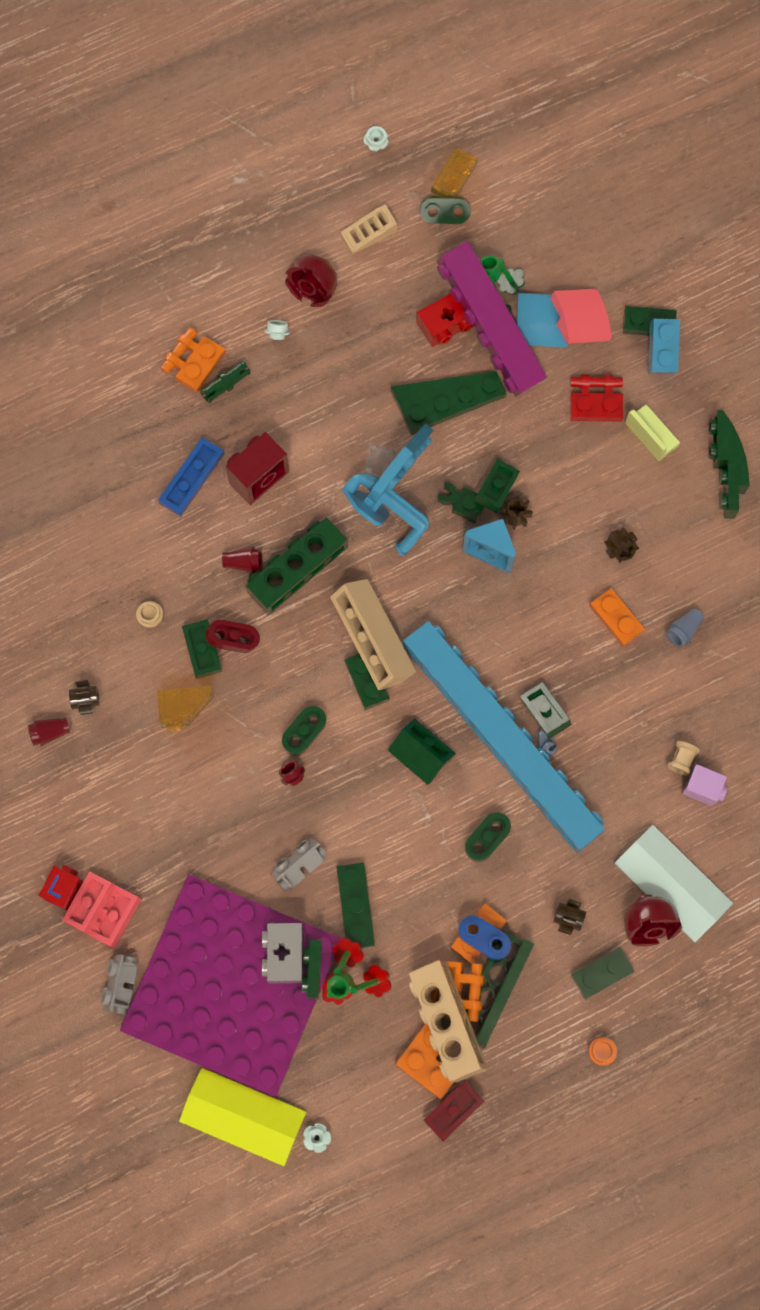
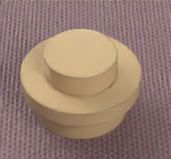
[136,601,163,628]

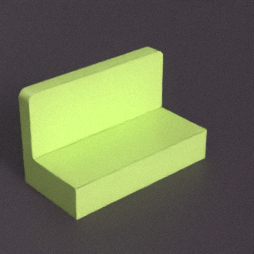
[625,404,680,461]

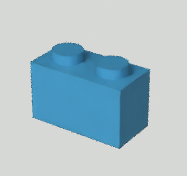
[648,319,680,375]

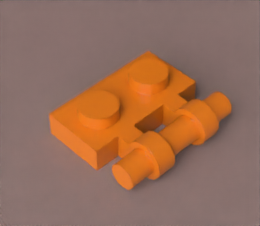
[160,327,226,393]
[431,960,485,1022]

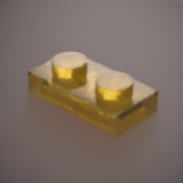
[431,148,478,196]

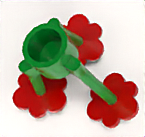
[322,937,392,1005]

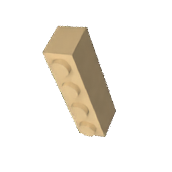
[330,579,416,690]

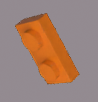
[590,588,645,647]
[450,904,507,965]

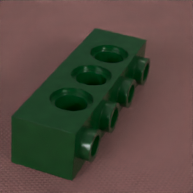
[246,517,348,616]

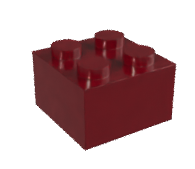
[226,432,289,506]

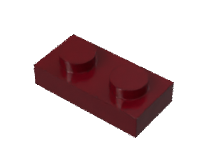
[423,1080,485,1142]

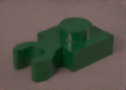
[438,483,484,524]

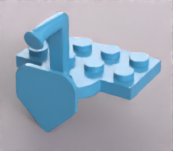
[342,424,433,557]

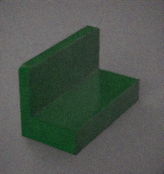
[388,719,456,785]

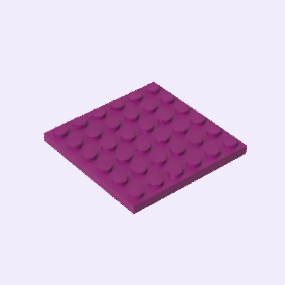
[120,874,341,1097]

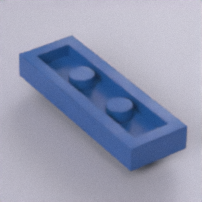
[158,437,225,517]

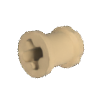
[667,741,700,776]

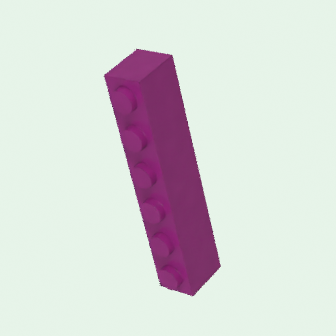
[437,241,547,397]

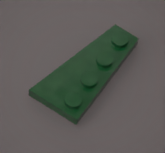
[390,371,507,435]

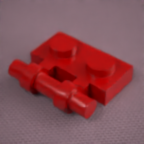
[570,374,624,422]

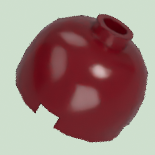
[285,255,337,307]
[624,894,682,947]

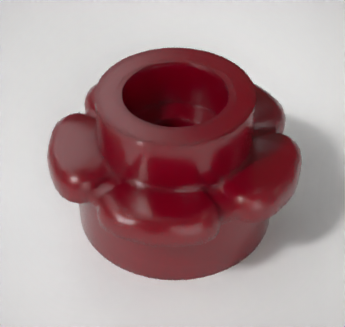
[279,760,305,786]

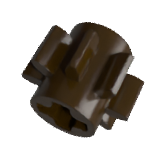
[499,495,533,530]
[604,528,639,563]
[69,680,100,715]
[553,899,586,935]

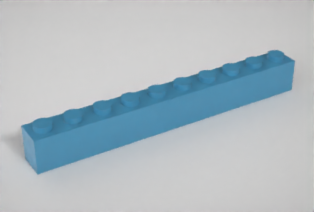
[403,621,605,854]

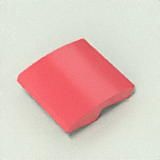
[550,289,612,344]
[62,871,142,949]

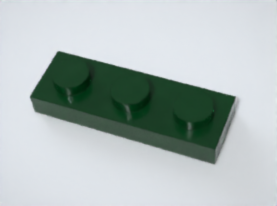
[336,863,375,948]

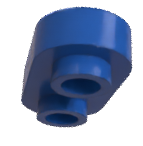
[458,916,511,960]

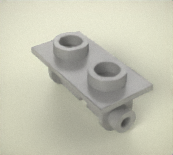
[270,839,327,891]
[101,954,138,1015]

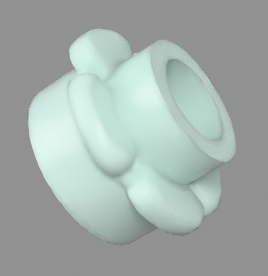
[364,126,388,151]
[265,320,290,340]
[303,1123,331,1153]

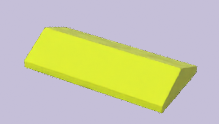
[179,1068,306,1166]

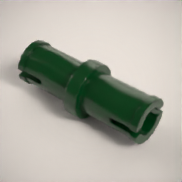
[200,360,251,404]

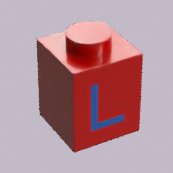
[38,865,83,911]

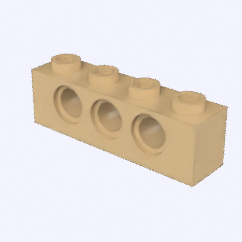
[409,960,488,1082]

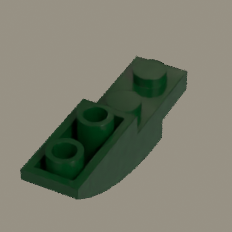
[709,410,750,519]

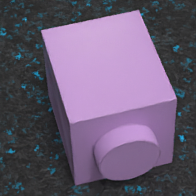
[682,764,728,807]

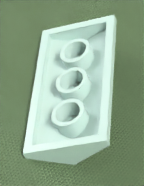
[614,825,733,943]

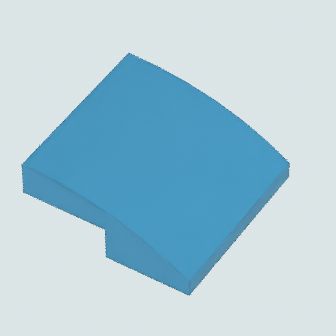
[516,293,568,348]

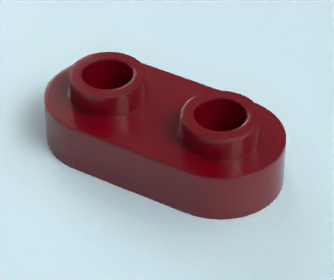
[206,620,260,653]

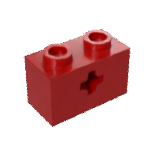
[416,293,474,347]

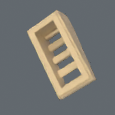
[340,204,397,255]

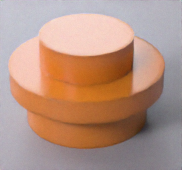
[588,1037,617,1066]

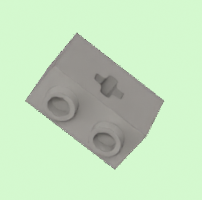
[262,923,303,983]

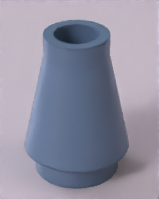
[666,608,704,647]

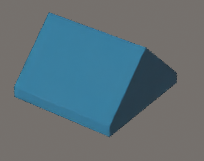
[462,519,516,574]

